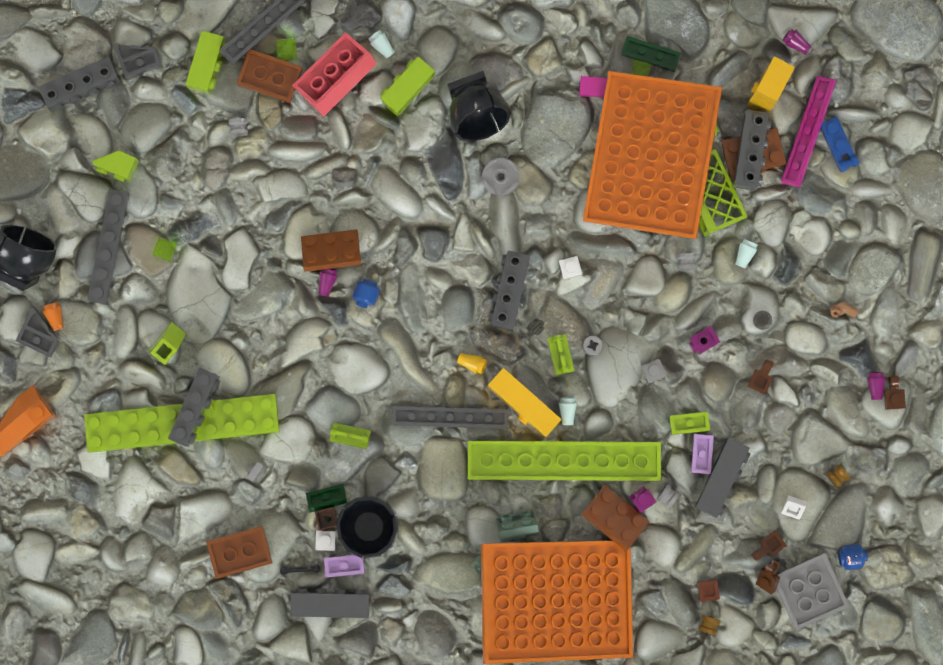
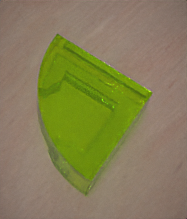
[632,59,652,76]

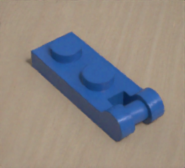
[820,117,859,172]

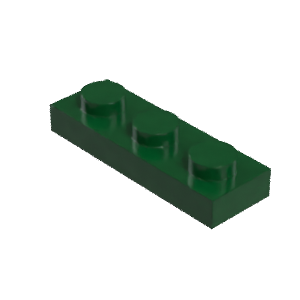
[621,36,681,72]

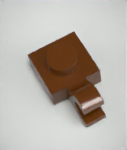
[747,360,774,395]
[884,376,906,410]
[751,530,787,561]
[756,559,781,595]

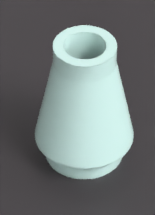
[368,30,395,59]
[735,239,758,269]
[558,397,577,425]

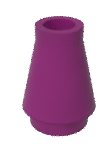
[782,28,812,55]
[318,269,338,296]
[866,372,886,400]

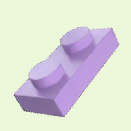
[691,434,714,474]
[324,555,365,578]

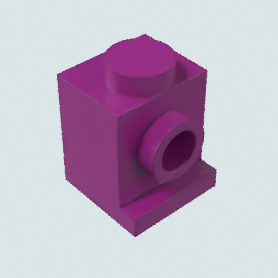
[688,326,720,355]
[628,486,657,513]

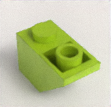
[92,150,139,182]
[147,322,186,365]

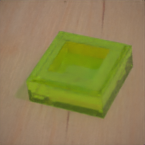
[276,38,297,60]
[152,237,178,262]

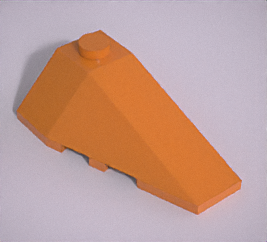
[0,385,56,459]

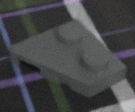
[113,43,162,79]
[15,308,60,358]

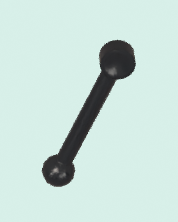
[280,565,321,575]

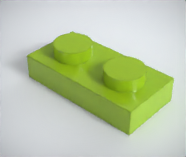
[669,411,710,435]

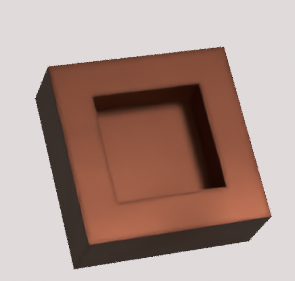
[697,580,720,602]

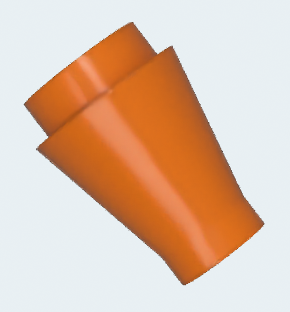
[43,302,64,331]

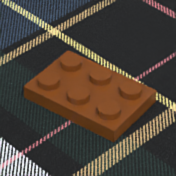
[236,49,303,104]
[721,128,786,178]
[301,229,361,272]
[581,485,650,551]
[206,526,273,579]

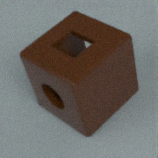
[315,507,337,530]

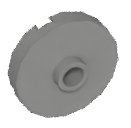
[482,158,520,196]

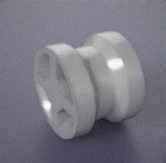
[228,118,248,137]
[677,253,697,271]
[583,336,603,356]
[657,484,680,508]

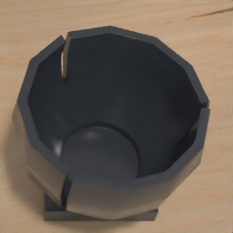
[447,71,511,142]
[0,224,58,291]
[336,495,399,559]

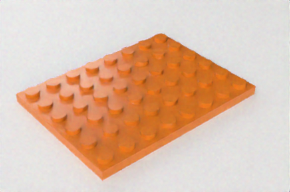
[583,71,723,240]
[481,541,633,664]

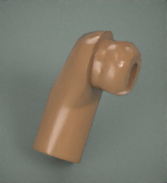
[830,302,859,318]

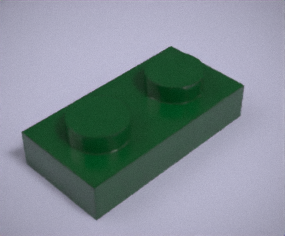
[306,484,348,513]

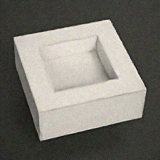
[559,256,582,280]
[781,495,807,520]
[315,531,336,551]

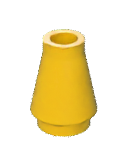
[457,353,487,375]

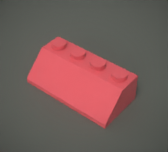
[292,32,377,117]

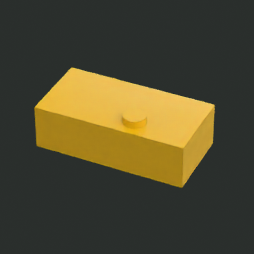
[746,56,795,113]
[488,368,562,438]

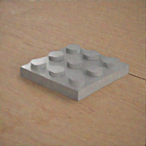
[777,553,849,630]

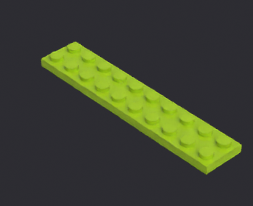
[84,394,280,453]
[468,441,661,481]

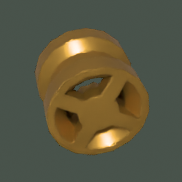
[826,464,850,489]
[698,615,721,635]

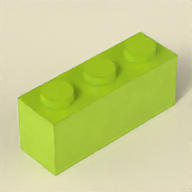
[185,31,227,94]
[380,56,436,117]

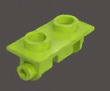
[547,334,575,376]
[329,422,371,449]

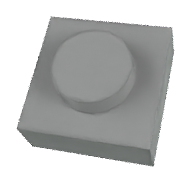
[641,359,666,384]
[247,462,266,482]

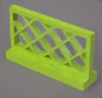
[699,149,748,237]

